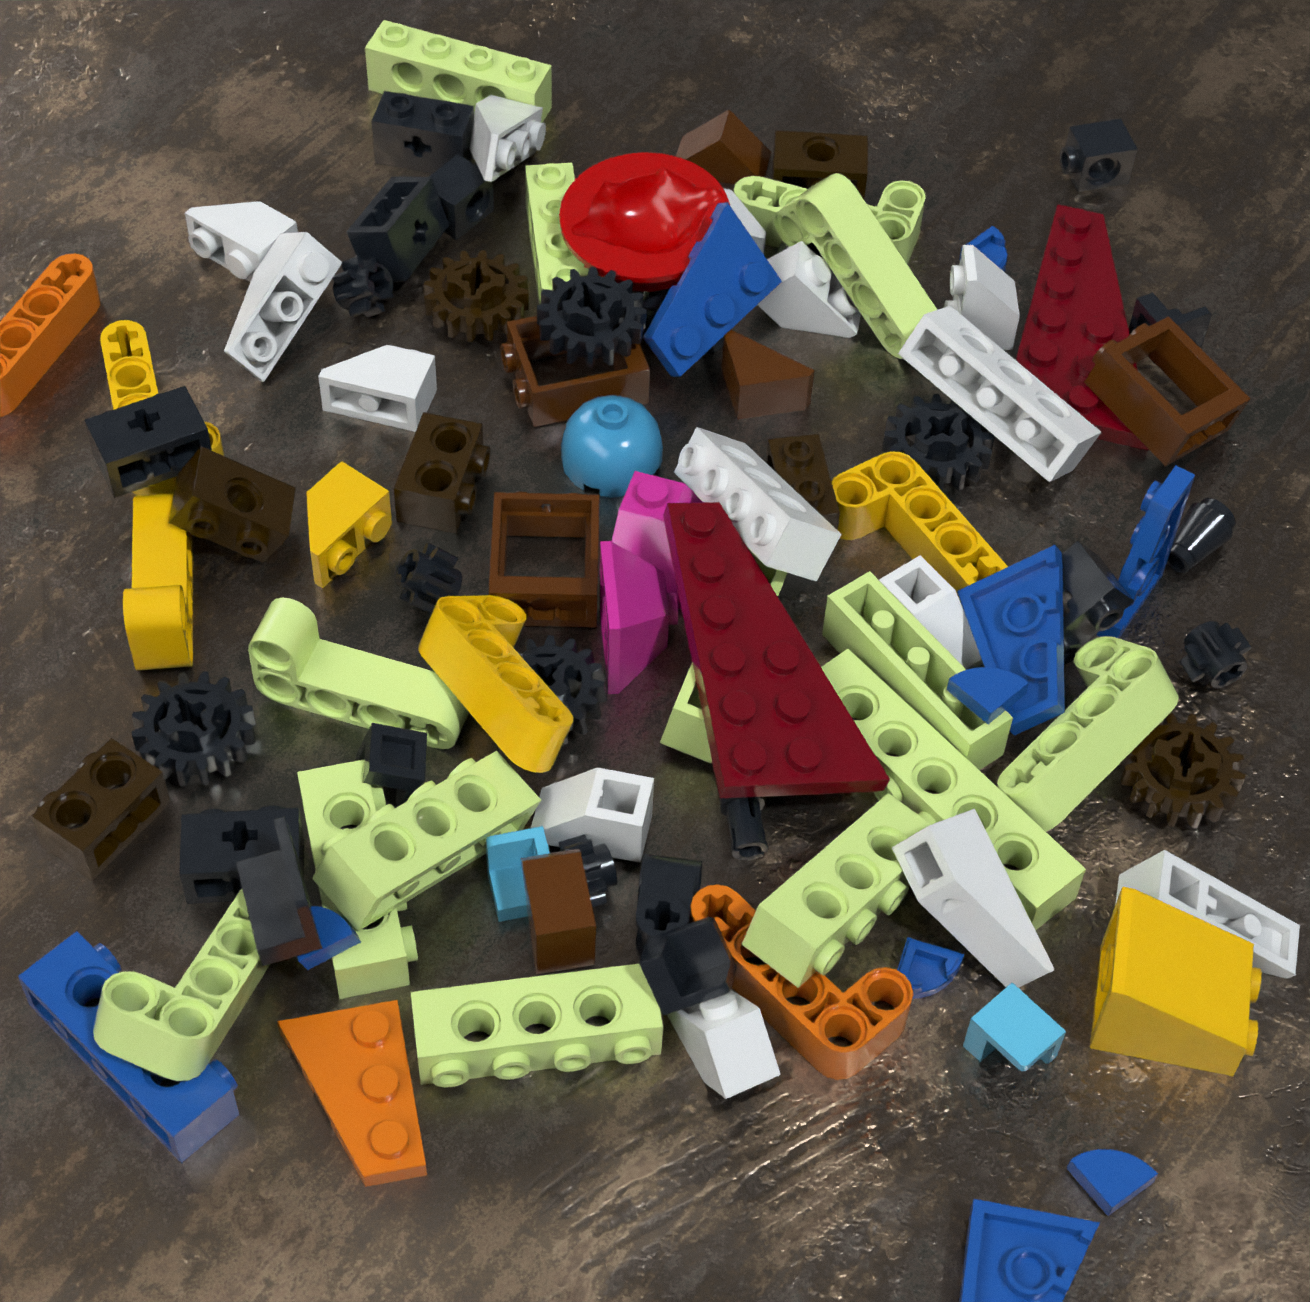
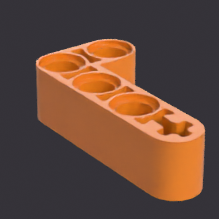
[0,253,100,418]
[689,884,913,1080]

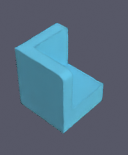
[486,826,550,922]
[963,983,1066,1071]

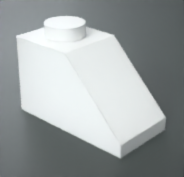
[318,345,437,432]

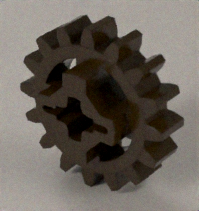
[423,250,529,342]
[1119,712,1246,828]

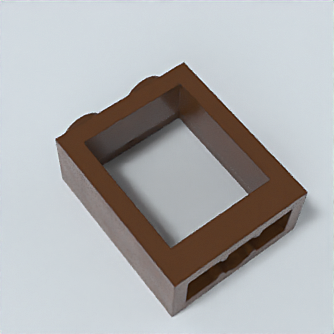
[500,316,650,427]
[1084,316,1251,466]
[489,492,600,627]

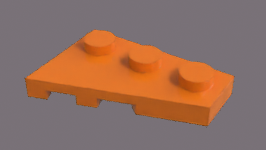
[277,1000,427,1187]

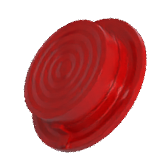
[559,152,730,292]

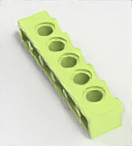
[821,649,1086,931]

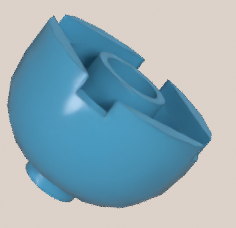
[561,395,663,498]

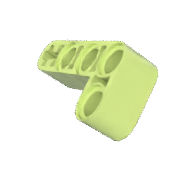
[773,173,937,359]
[734,176,925,265]
[248,597,469,749]
[997,636,1179,832]
[93,889,270,1081]

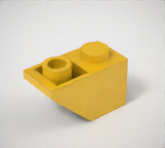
[306,461,392,589]

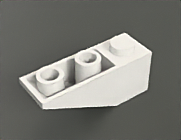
[469,95,546,182]
[224,232,342,382]
[892,809,1055,988]

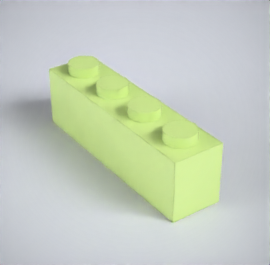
[822,571,1013,770]

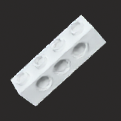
[898,306,1101,482]
[674,427,841,581]

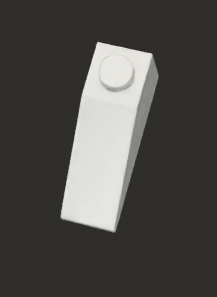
[1115,850,1300,979]

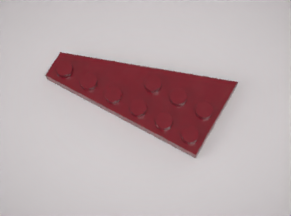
[1016,204,1149,451]
[663,502,890,798]

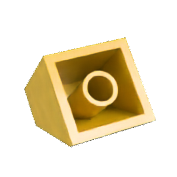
[1090,887,1261,1076]

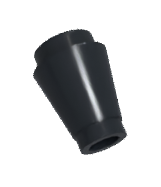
[1167,498,1236,573]

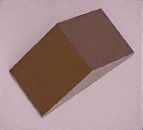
[676,109,772,185]
[721,330,815,420]
[520,849,596,974]

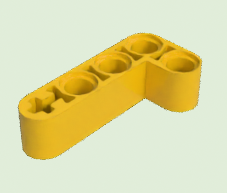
[100,320,224,496]
[832,451,1008,610]
[123,493,193,671]
[418,595,573,773]

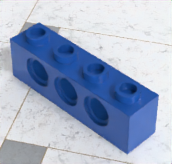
[18,931,239,1163]

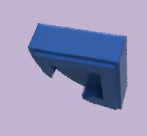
[959,226,1007,272]
[947,667,1029,724]
[297,906,361,970]
[897,937,964,999]
[1066,1149,1158,1216]

